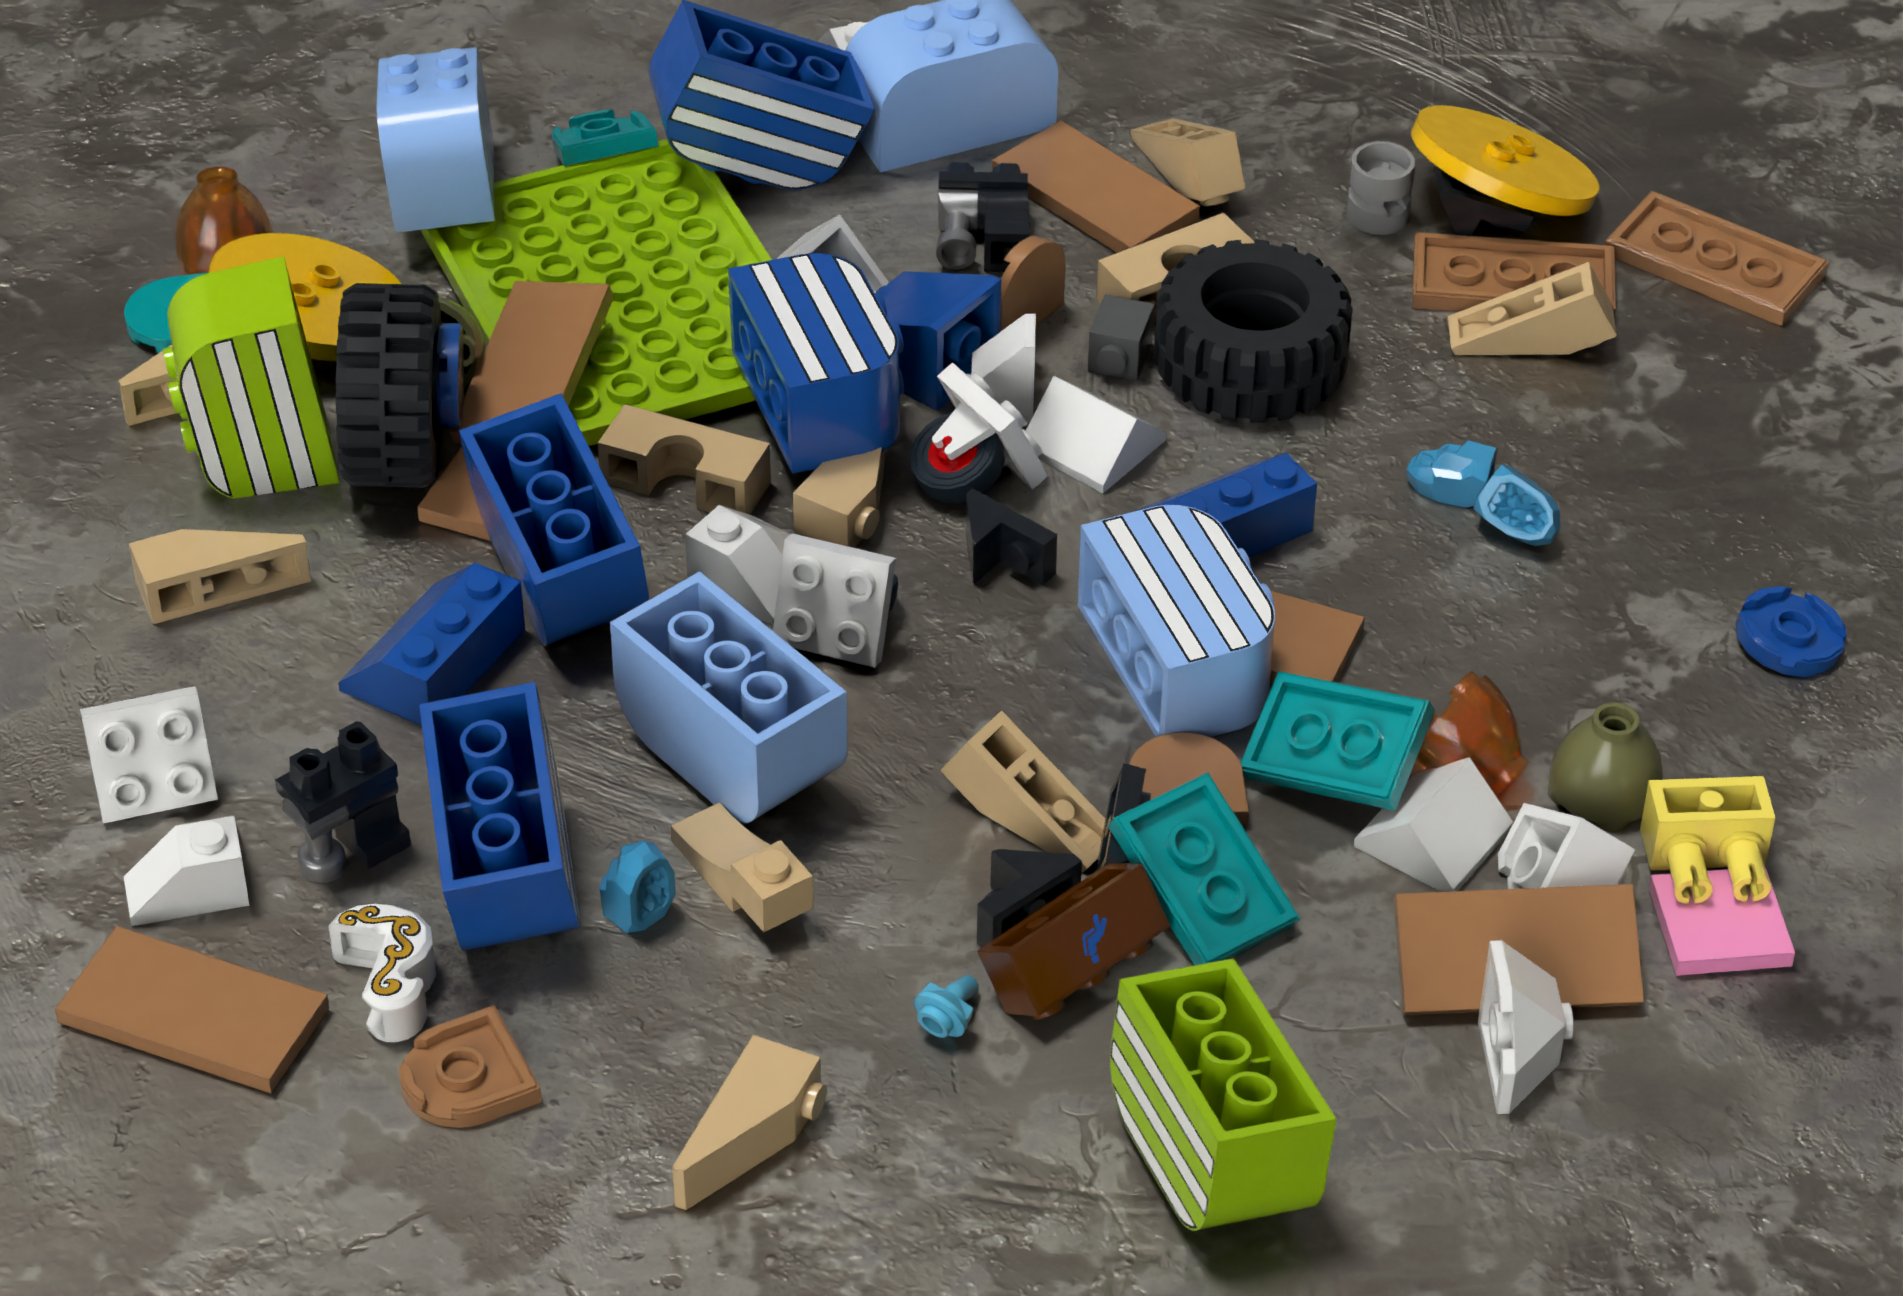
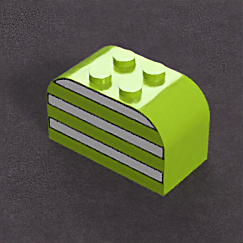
[163,256,340,499]
[1110,959,1337,1230]

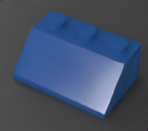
[1133,453,1317,558]
[338,563,525,726]

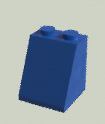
[876,271,1001,411]

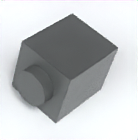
[1088,295,1154,381]

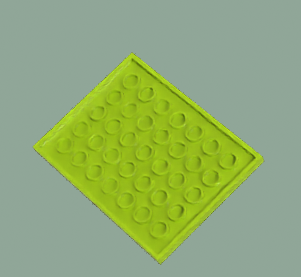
[421,139,772,446]

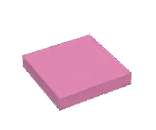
[1649,866,1795,976]

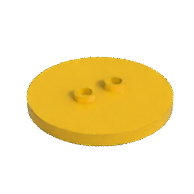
[1411,105,1600,216]
[208,233,402,361]

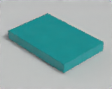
[1240,671,1435,811]
[1108,772,1301,965]

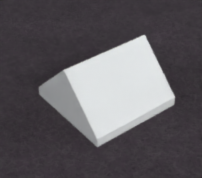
[1026,376,1167,494]
[1354,757,1513,892]

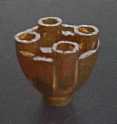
[174,166,273,275]
[1415,671,1530,795]

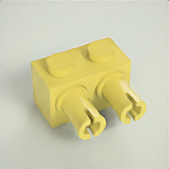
[1640,776,1776,904]

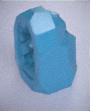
[1407,440,1498,508]
[1473,465,1561,546]
[599,840,676,933]

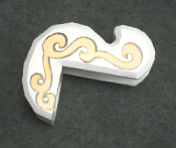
[328,904,436,1042]

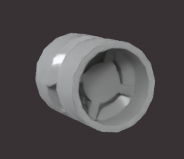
[1347,141,1415,235]

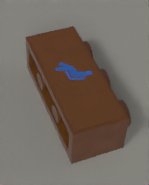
[977,863,1170,1019]

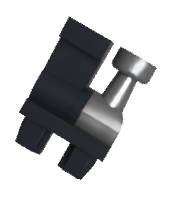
[936,162,1030,272]
[275,721,412,883]

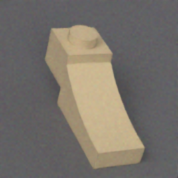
[671,802,813,932]

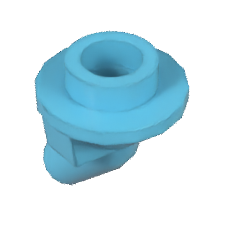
[913,975,979,1038]

